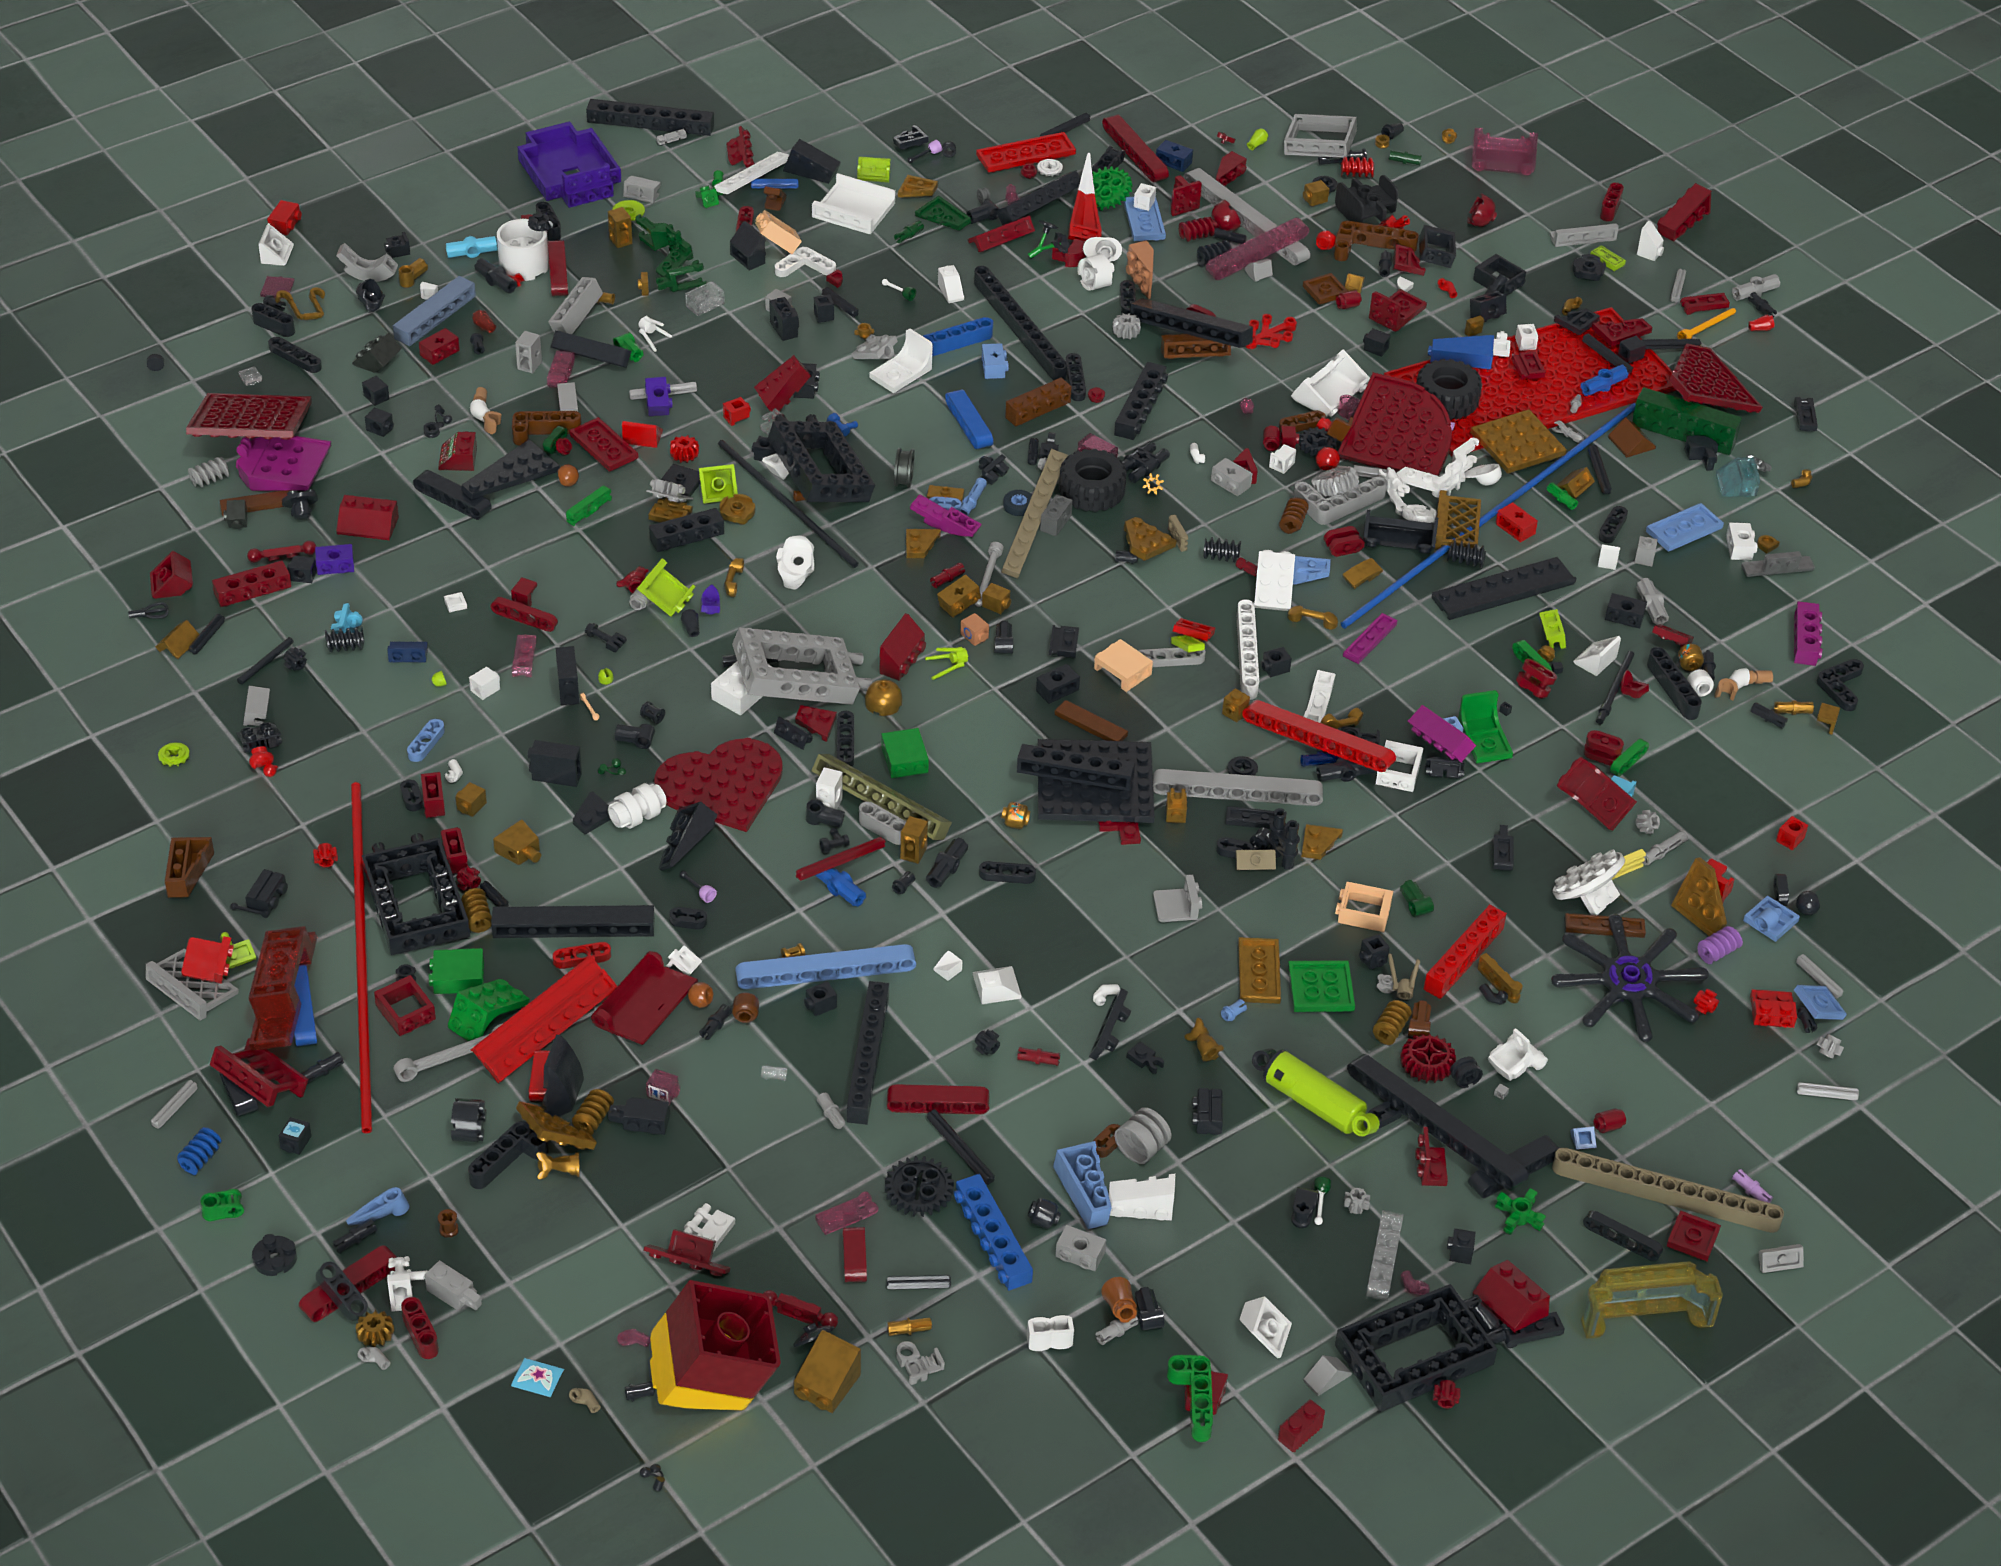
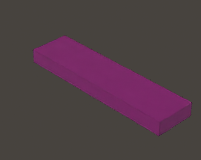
[1343,613,1398,664]

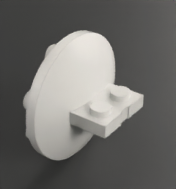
[1553,849,1625,915]

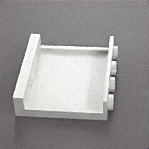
[812,173,895,235]

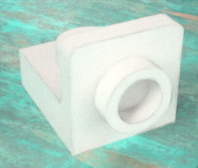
[666,946,702,976]

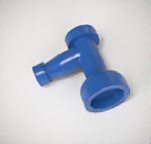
[826,413,858,437]

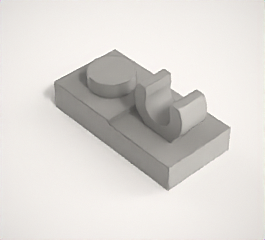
[1759,1244,1804,1273]

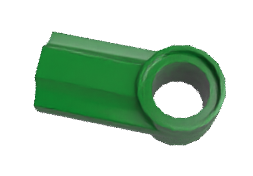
[613,332,644,362]

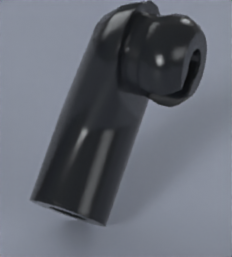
[1479,983,1508,1005]

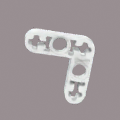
[775,247,836,277]

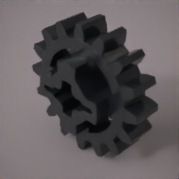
[1299,427,1337,456]

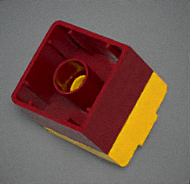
[650,1280,781,1410]

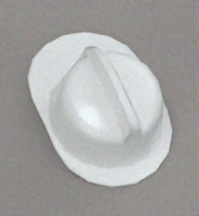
[1083,237,1122,262]

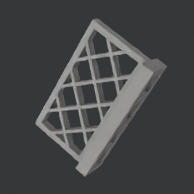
[146,949,238,1021]

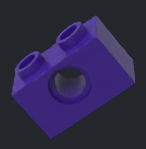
[645,377,672,416]
[315,544,355,575]

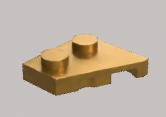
[898,175,938,198]
[906,529,941,558]
[1301,824,1343,860]

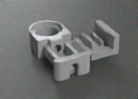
[896,1341,945,1385]

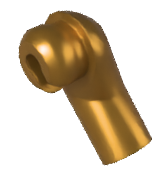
[1562,297,1582,315]

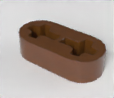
[1093,1124,1120,1158]

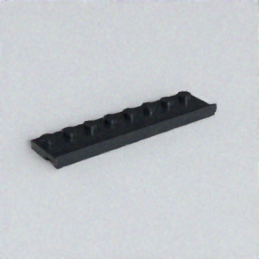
[1431,557,1577,620]

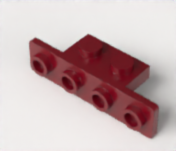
[726,126,755,168]
[643,1229,731,1276]

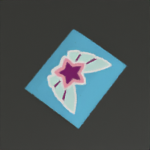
[511,1358,564,1397]

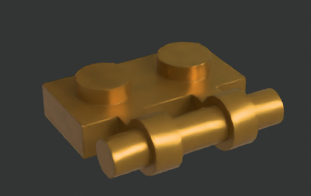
[648,498,693,522]

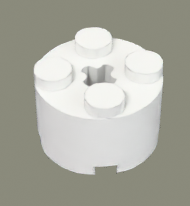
[1078,254,1114,290]

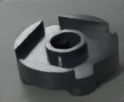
[1572,254,1606,281]
[252,1234,297,1276]

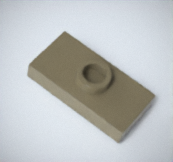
[1236,850,1276,870]

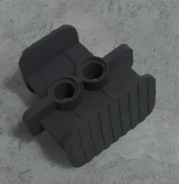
[1335,175,1398,223]

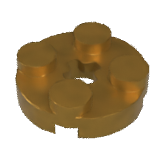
[720,494,755,525]

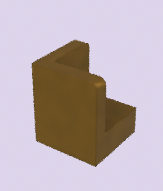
[1817,703,1840,735]

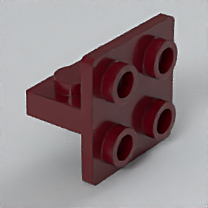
[1171,175,1202,216]

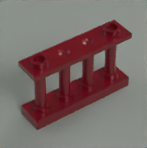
[210,1038,309,1107]

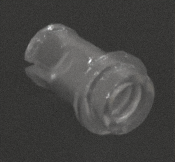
[761,1064,787,1081]

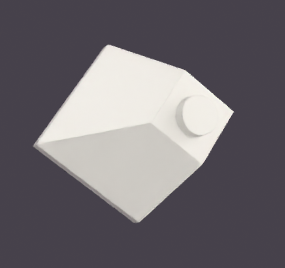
[973,966,1021,1004]
[1240,1296,1292,1359]

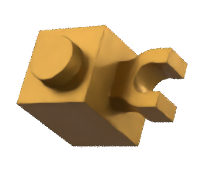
[1166,788,1187,823]

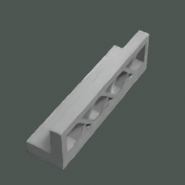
[1549,223,1619,247]

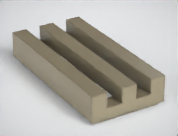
[1168,515,1188,552]

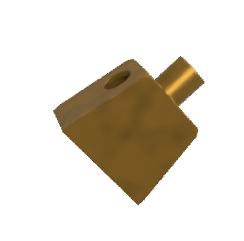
[493,819,541,865]

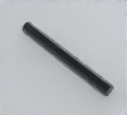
[237,637,294,685]

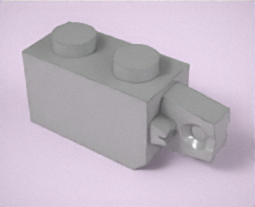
[425,1260,482,1310]

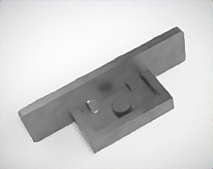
[1741,551,1815,577]

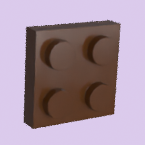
[1303,273,1348,305]

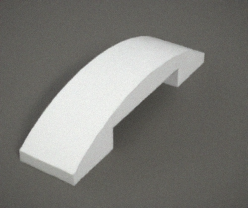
[1304,670,1336,723]

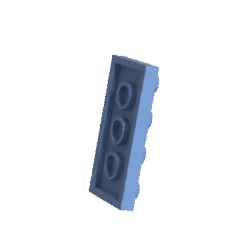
[1123,196,1166,241]
[1646,503,1724,552]

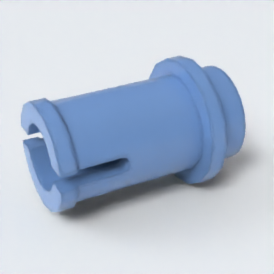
[1221,999,1247,1021]

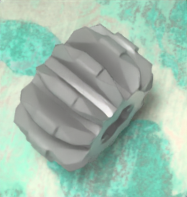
[1112,313,1141,340]

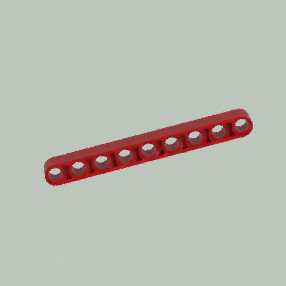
[1242,700,1396,772]

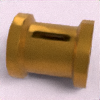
[781,943,806,958]

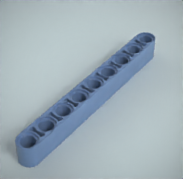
[735,944,916,989]

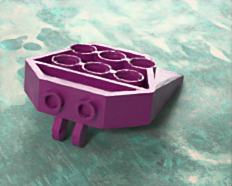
[236,436,331,491]

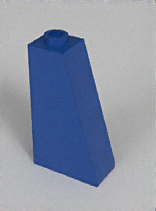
[1428,335,1494,369]

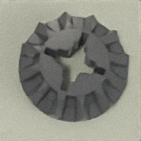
[1745,455,1772,472]

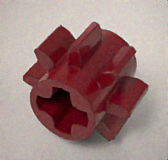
[456,866,481,891]
[1433,1380,1461,1408]

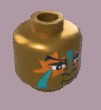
[1678,644,1704,671]
[1001,802,1030,829]

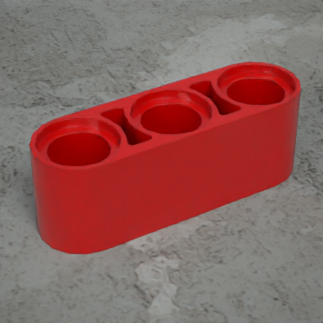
[529,1050,550,1102]

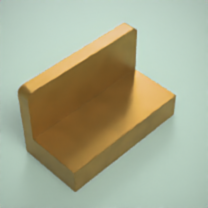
[1557,467,1595,499]
[155,620,199,659]

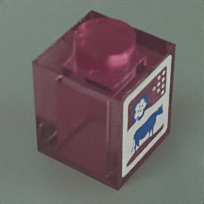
[646,1069,680,1104]

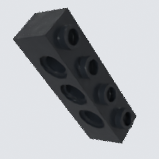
[649,508,724,552]

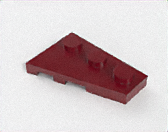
[1592,318,1653,347]

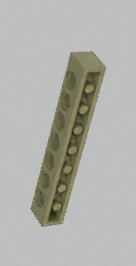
[811,754,952,840]

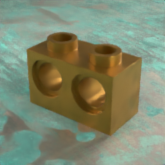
[608,207,632,248]

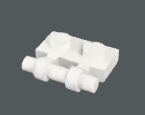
[684,1203,735,1252]

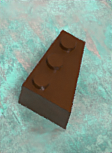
[165,837,214,897]

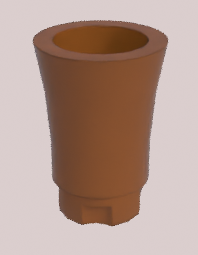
[1101,1277,1137,1323]

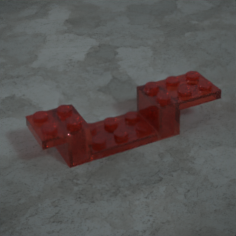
[249,926,317,1051]

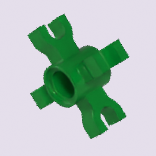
[1495,1188,1546,1235]

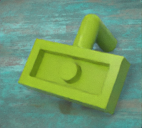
[220,932,256,969]

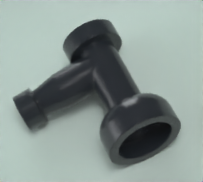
[819,828,850,854]

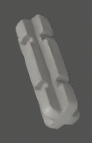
[656,129,687,145]

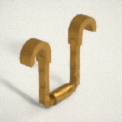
[275,287,325,320]

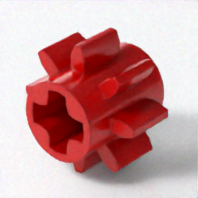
[313,843,338,867]
[1694,989,1719,1014]

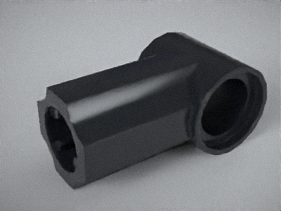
[966,199,999,224]
[994,621,1013,654]
[615,724,655,749]
[806,799,845,828]
[1135,1287,1165,1331]

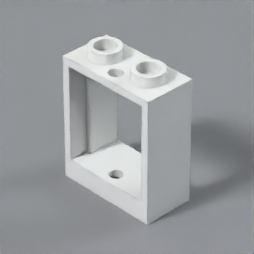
[1376,740,1423,792]

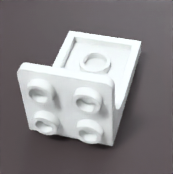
[869,329,933,393]
[1254,550,1295,611]

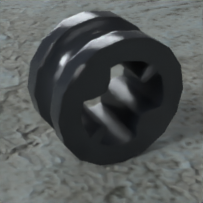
[942,141,956,158]
[423,422,440,438]

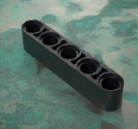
[550,330,632,368]
[413,470,492,520]
[1647,647,1702,720]
[1468,1135,1559,1198]

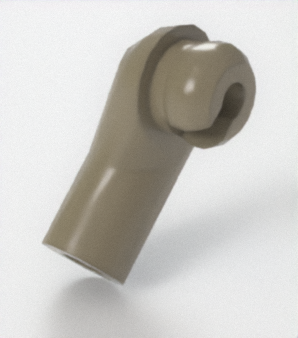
[569,1388,601,1413]

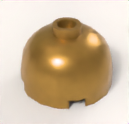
[865,679,902,716]

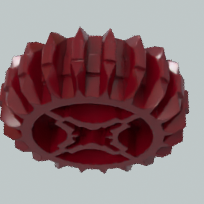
[1400,1033,1456,1084]

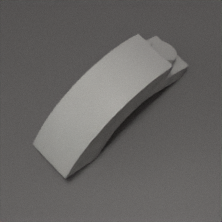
[336,243,398,282]

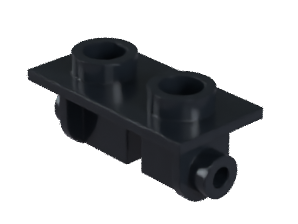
[774,716,813,750]
[1425,757,1465,779]

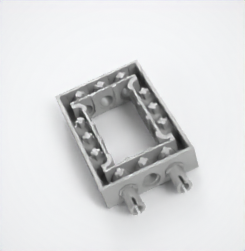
[732,627,872,705]

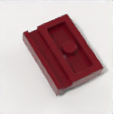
[1511,351,1545,380]
[1652,624,1694,646]

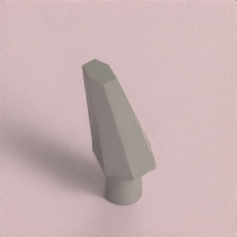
[1570,394,1582,413]

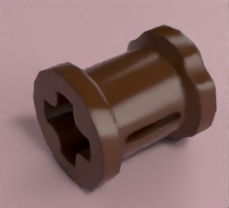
[437,1209,458,1238]

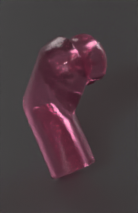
[617,1329,651,1347]

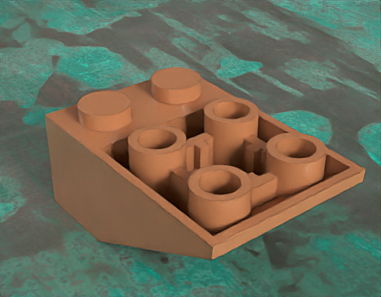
[1126,240,1154,299]

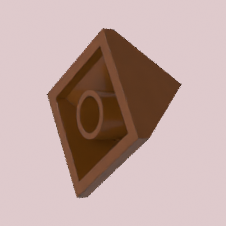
[1608,417,1656,458]

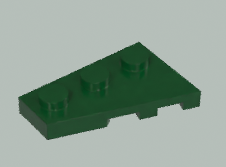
[915,195,971,231]

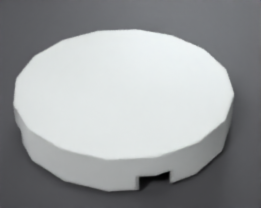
[1402,505,1437,523]

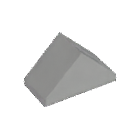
[1303,1355,1352,1396]

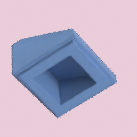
[1570,1127,1597,1150]

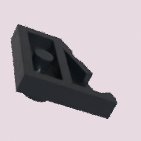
[893,125,929,150]

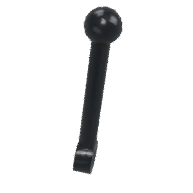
[230,902,270,918]

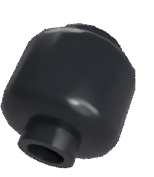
[1028,1198,1061,1229]

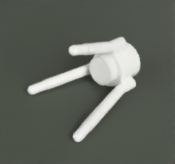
[639,316,672,352]

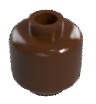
[732,992,759,1023]

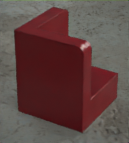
[511,577,537,607]

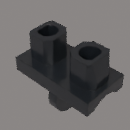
[978,454,1009,485]

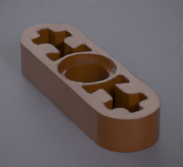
[1279,410,1326,432]

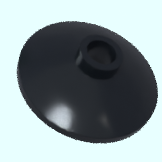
[793,1323,835,1347]

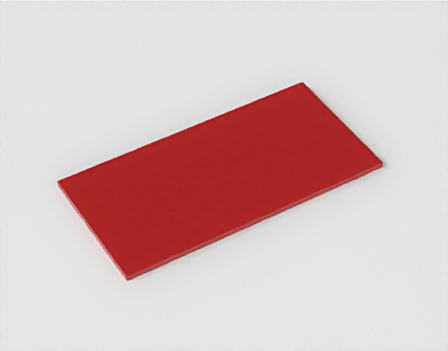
[1383,307,1676,457]

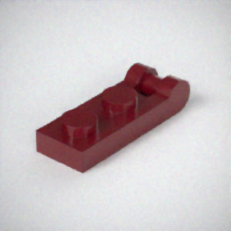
[1680,293,1730,315]

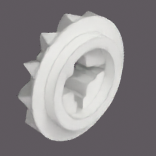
[1037,159,1063,177]

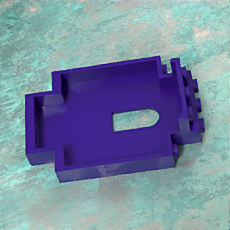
[517,121,621,208]

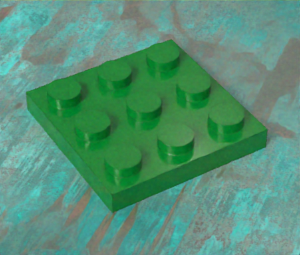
[1288,961,1355,1012]

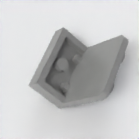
[1153,875,1202,922]

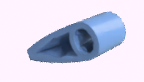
[346,1187,409,1226]

